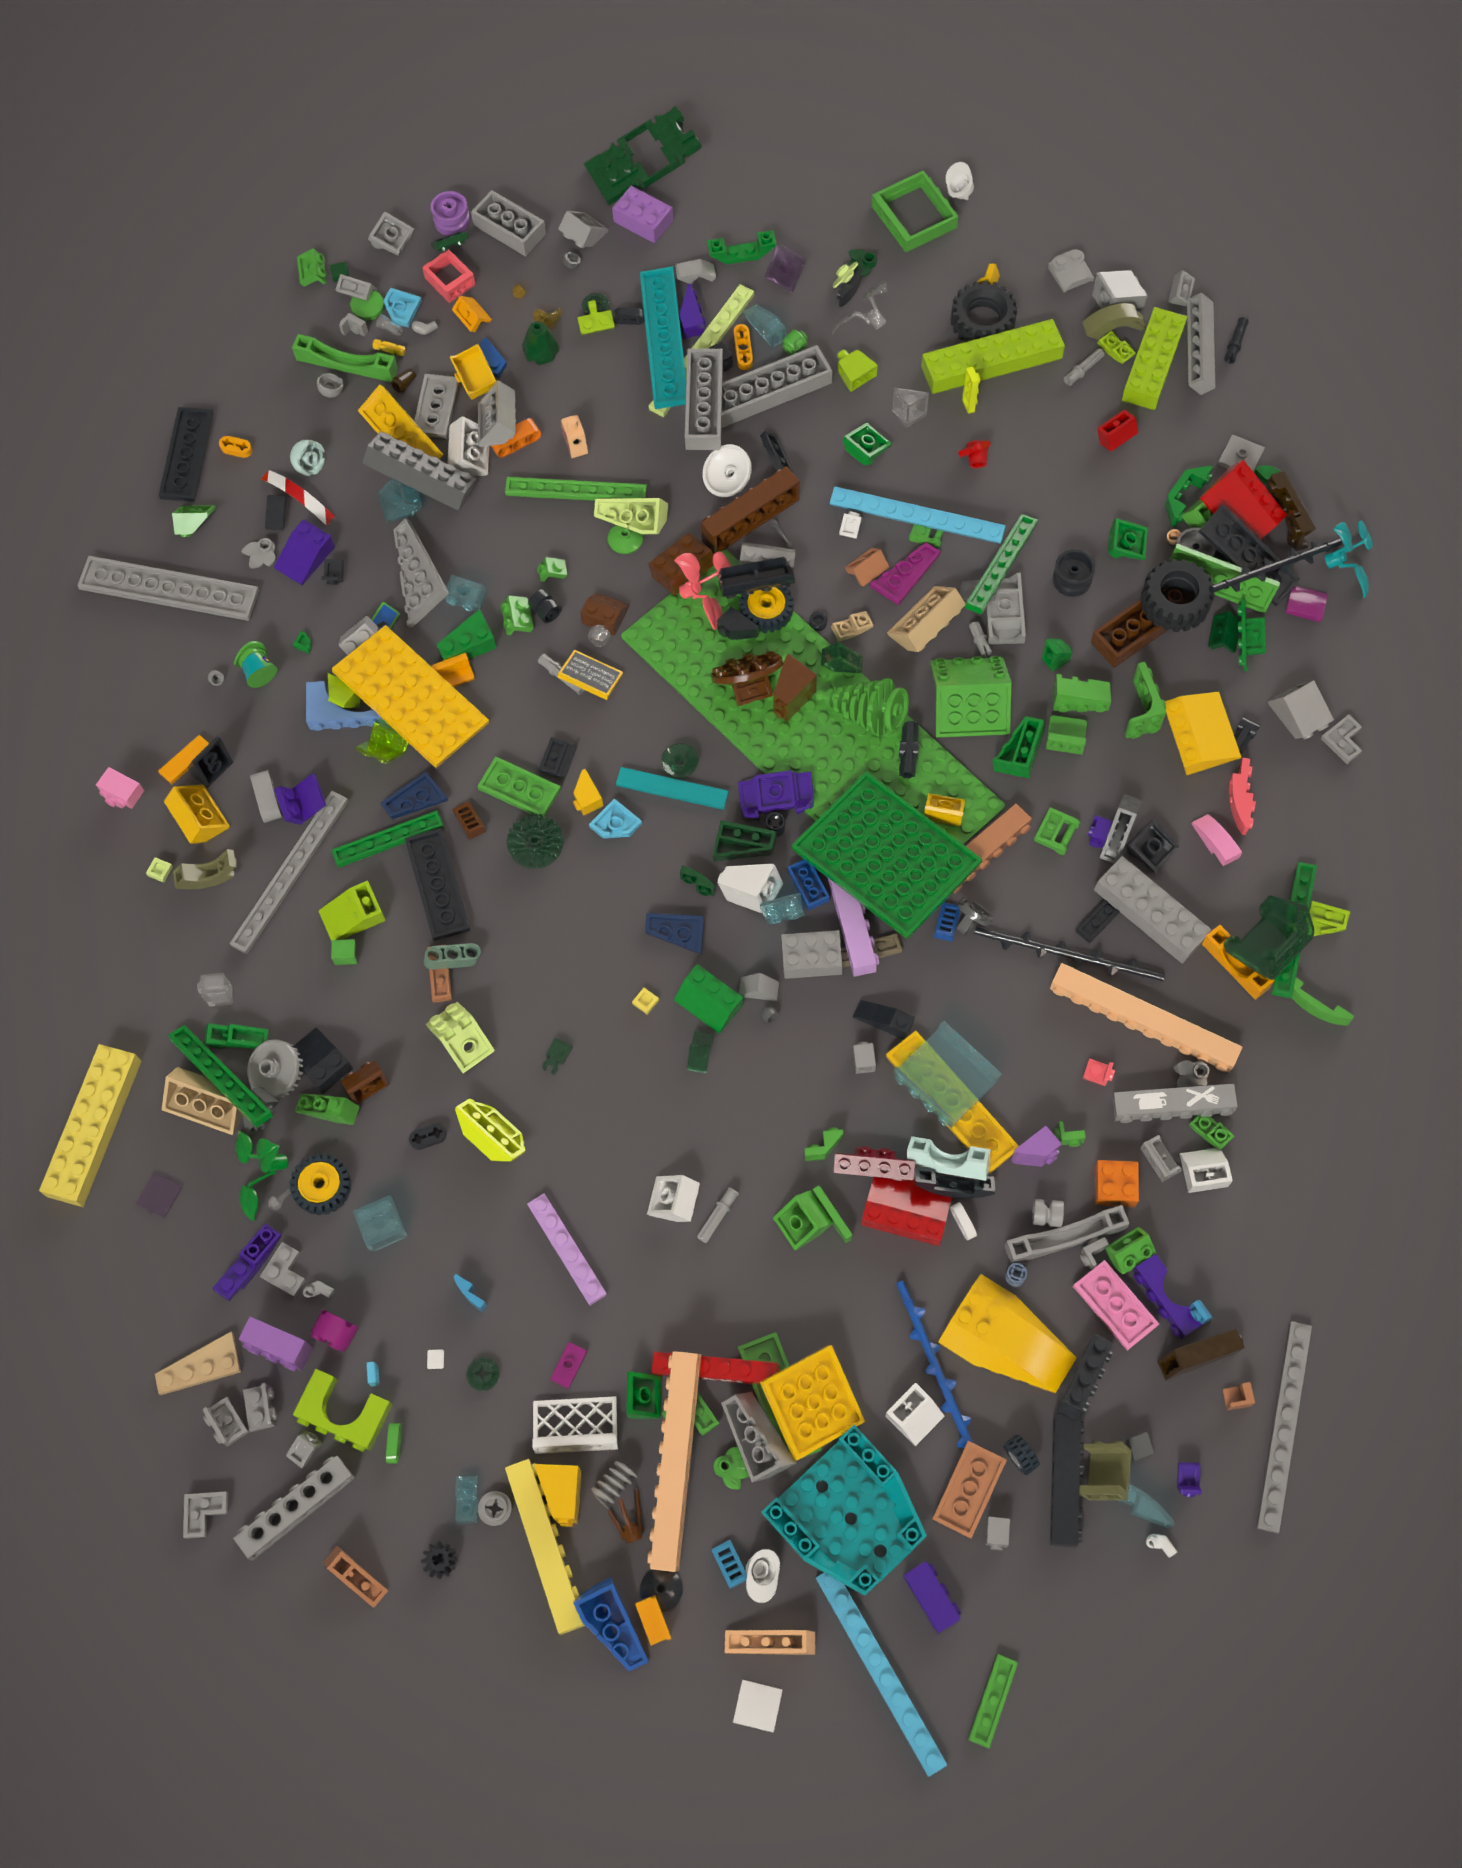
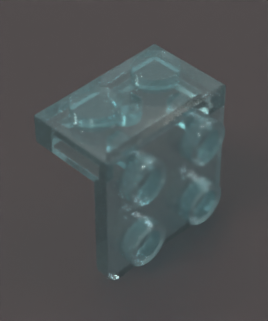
[759,893,805,925]

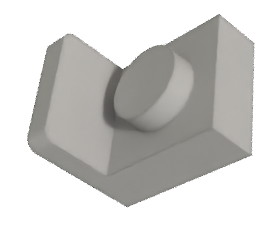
[339,313,368,337]
[286,1431,323,1468]

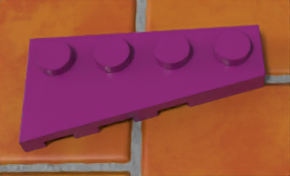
[870,543,941,605]

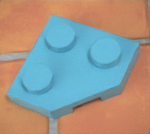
[384,288,422,328]
[589,799,642,839]

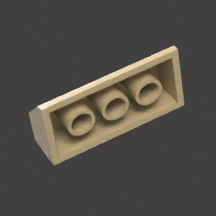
[887,586,965,652]
[162,1067,243,1135]

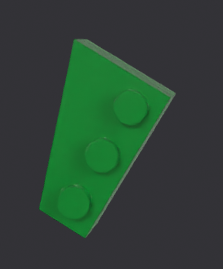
[437,609,496,661]
[992,716,1045,779]

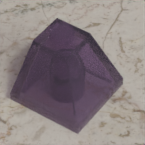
[764,245,807,292]

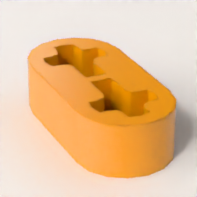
[219,436,253,458]

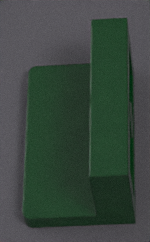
[1208,611,1240,653]

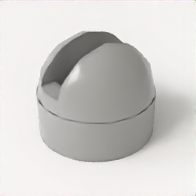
[208,670,224,686]

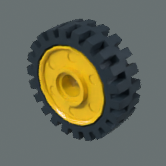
[740,586,793,633]
[289,1154,351,1215]

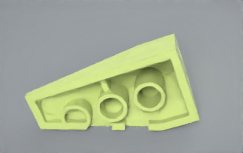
[594,498,668,534]

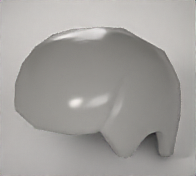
[317,373,343,398]

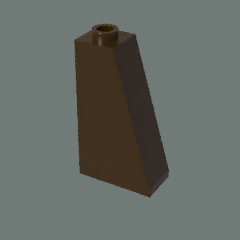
[1157,1329,1245,1381]

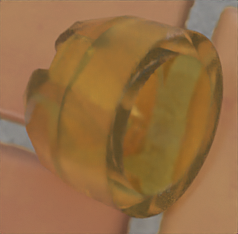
[512,283,527,299]

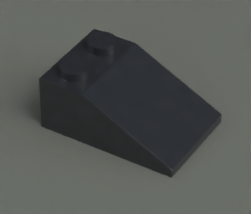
[187,735,233,788]
[293,1027,353,1094]

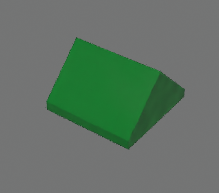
[626,1371,661,1419]

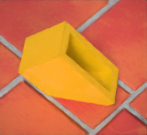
[573,769,603,816]

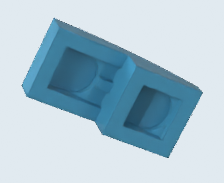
[453,1274,487,1312]

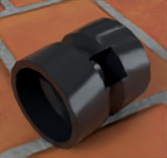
[528,589,562,623]

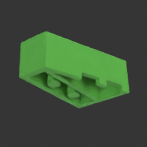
[1052,674,1111,712]

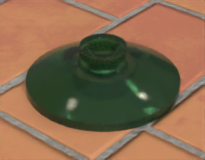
[661,743,699,778]

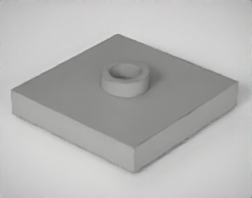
[1218,434,1265,472]

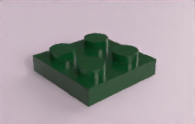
[430,231,468,252]

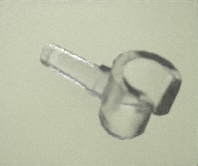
[268,1187,291,1210]

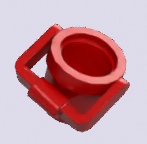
[958,440,990,468]

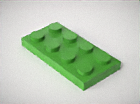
[477,756,561,819]

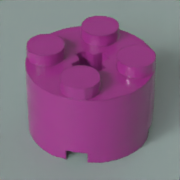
[310,1309,359,1353]

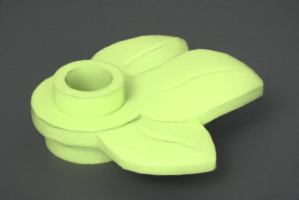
[833,262,858,288]

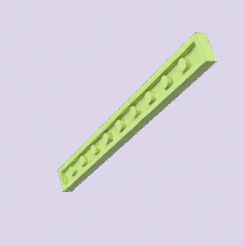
[649,284,754,417]

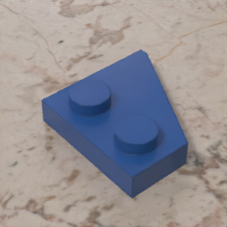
[479,337,507,379]

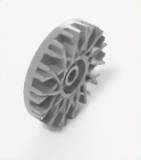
[247,1040,303,1099]

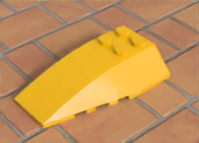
[938,1274,1077,1393]

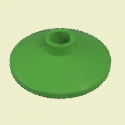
[608,525,643,554]

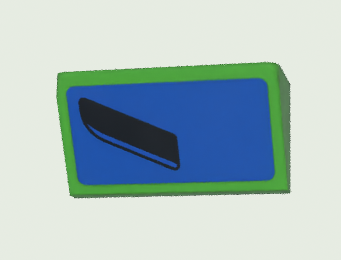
[371,602,400,631]

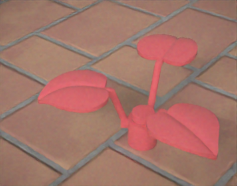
[674,552,731,630]

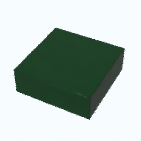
[330,262,349,282]

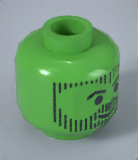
[782,330,808,356]

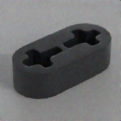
[613,308,645,325]
[409,1124,447,1150]

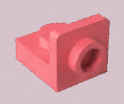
[1083,1058,1115,1086]

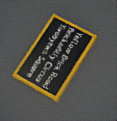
[558,650,623,700]

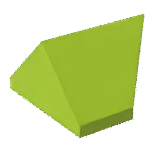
[328,673,360,708]

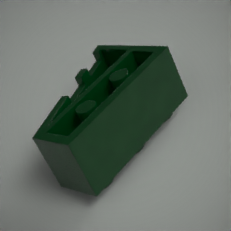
[712,820,777,862]

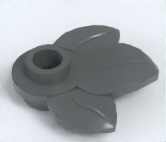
[1173,1060,1209,1088]

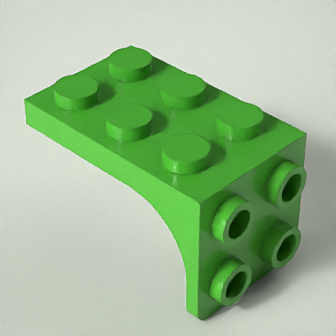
[1125,662,1166,739]

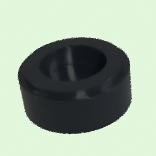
[809,612,827,631]

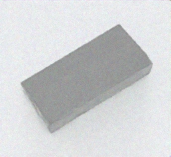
[1168,270,1195,306]

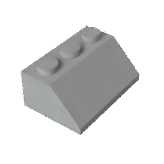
[739,542,795,570]

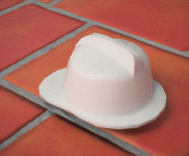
[946,162,974,200]
[746,1549,780,1603]

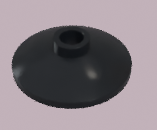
[640,1569,683,1612]

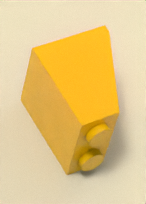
[535,1464,582,1527]

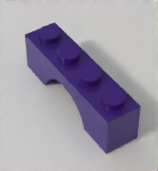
[1133,1254,1205,1340]

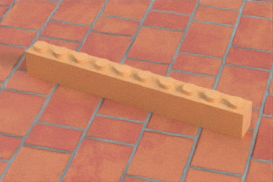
[1050,963,1242,1073]
[648,1351,701,1572]

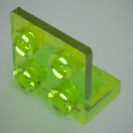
[356,722,407,763]

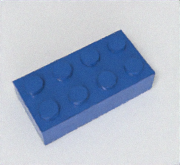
[787,859,830,911]

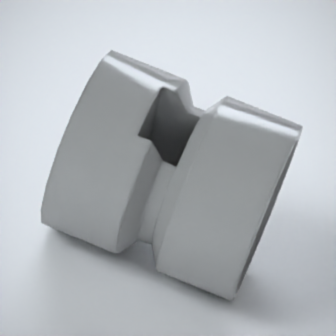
[1032,1199,1064,1227]

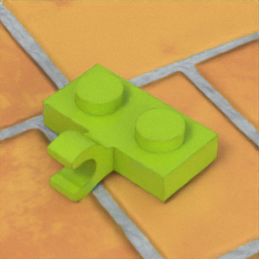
[577,300,615,335]

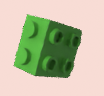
[1046,715,1087,755]

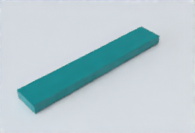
[616,767,729,810]

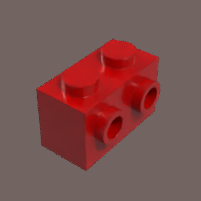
[1097,410,1138,452]

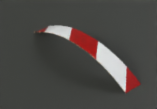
[260,470,335,526]

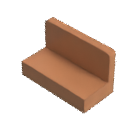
[845,548,889,587]

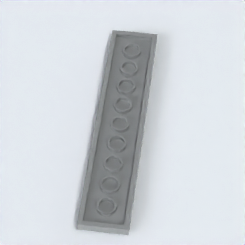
[77,556,260,621]

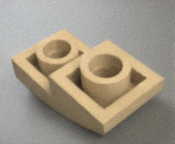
[831,611,874,642]

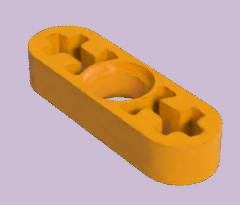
[734,324,753,370]

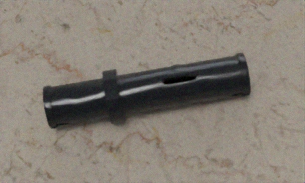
[1224,317,1249,364]

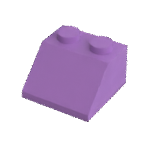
[1011,1126,1062,1167]

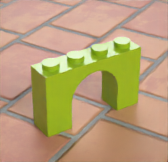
[293,1369,393,1452]

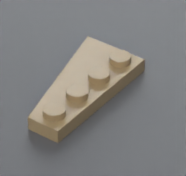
[155,1331,241,1395]

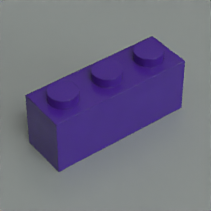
[903,1561,962,1634]

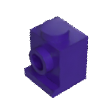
[1088,815,1113,848]

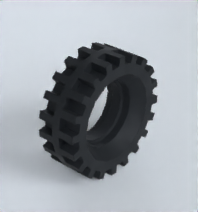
[951,280,1017,342]

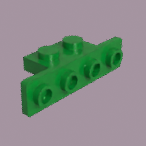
[1238,598,1266,672]

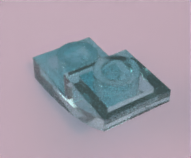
[455,1476,478,1524]

